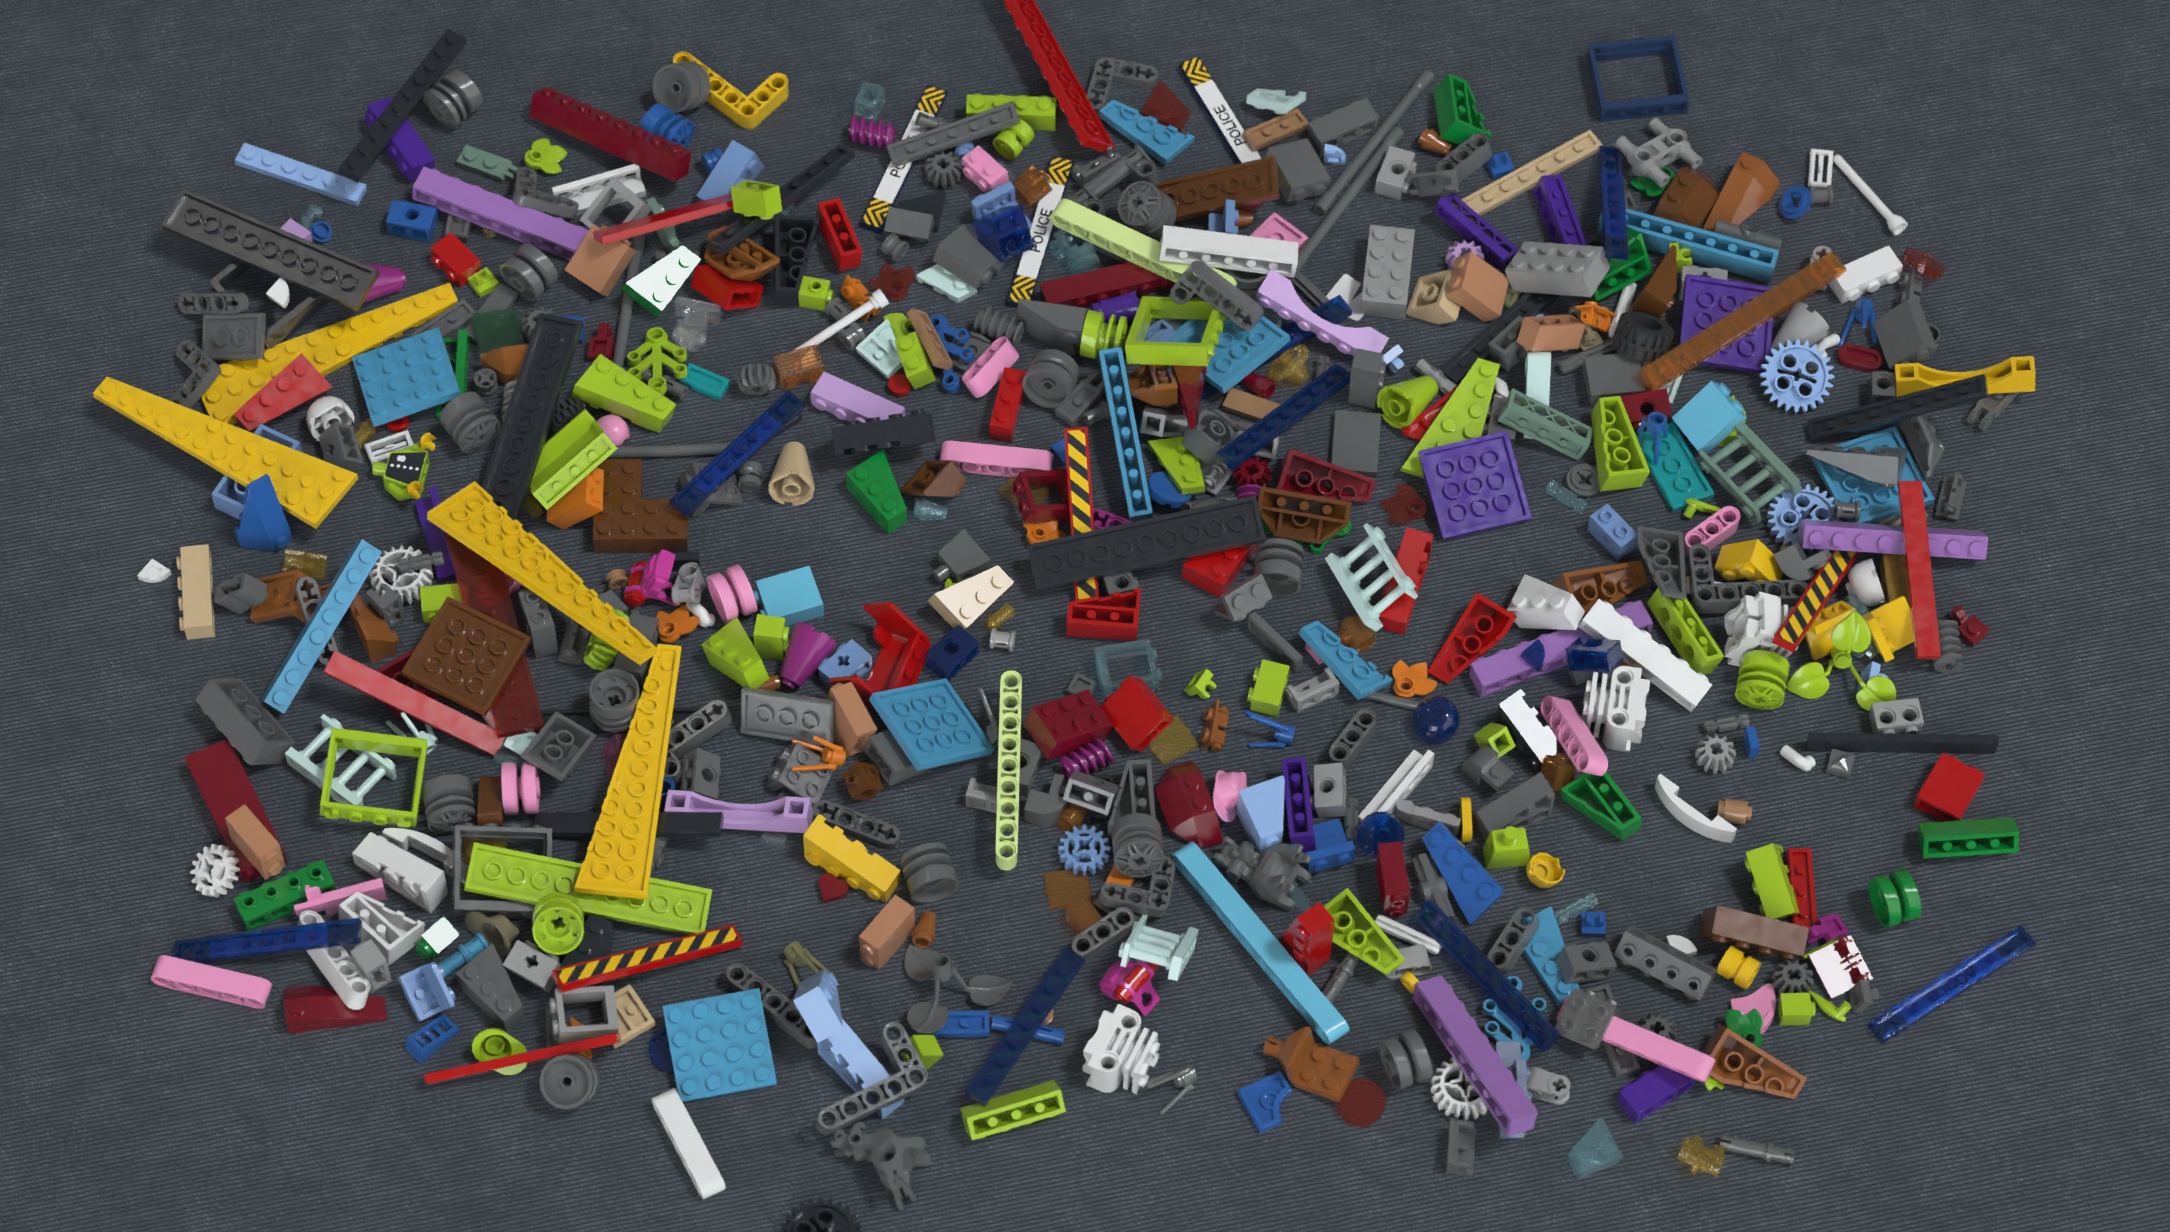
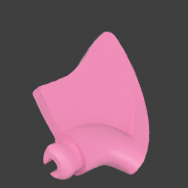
[1731,984,1776,1035]

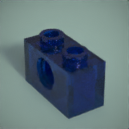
[926,625,979,681]
[1565,637,1624,673]

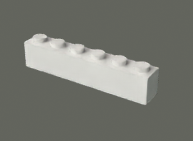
[1159,225,1298,278]
[1578,599,1712,712]

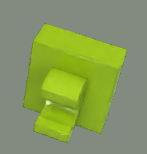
[1669,242,1692,274]
[468,267,499,298]
[1184,669,1217,699]

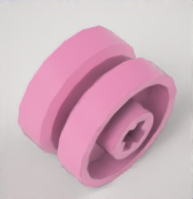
[706,564,757,624]
[501,761,540,815]

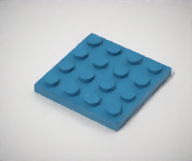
[1164,300,1290,394]
[352,327,461,427]
[1811,426,1934,524]
[869,678,994,771]
[662,988,777,1103]

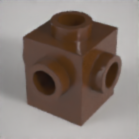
[843,762,884,801]

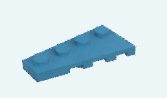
[1098,99,1195,165]
[1298,621,1393,700]
[1513,906,1580,1008]

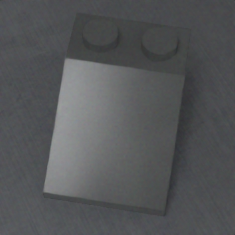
[1018,298,1086,355]
[521,711,597,781]

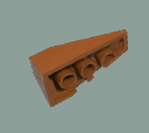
[1703,152,1780,232]
[1550,560,1648,617]
[347,593,400,663]
[1704,1024,1807,1099]

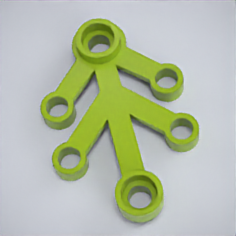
[627,327,688,395]

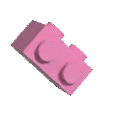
[962,145,1009,193]

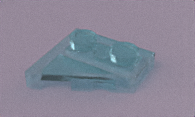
[1567,1117,1623,1179]

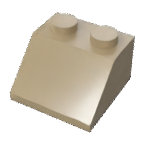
[1406,269,1461,325]

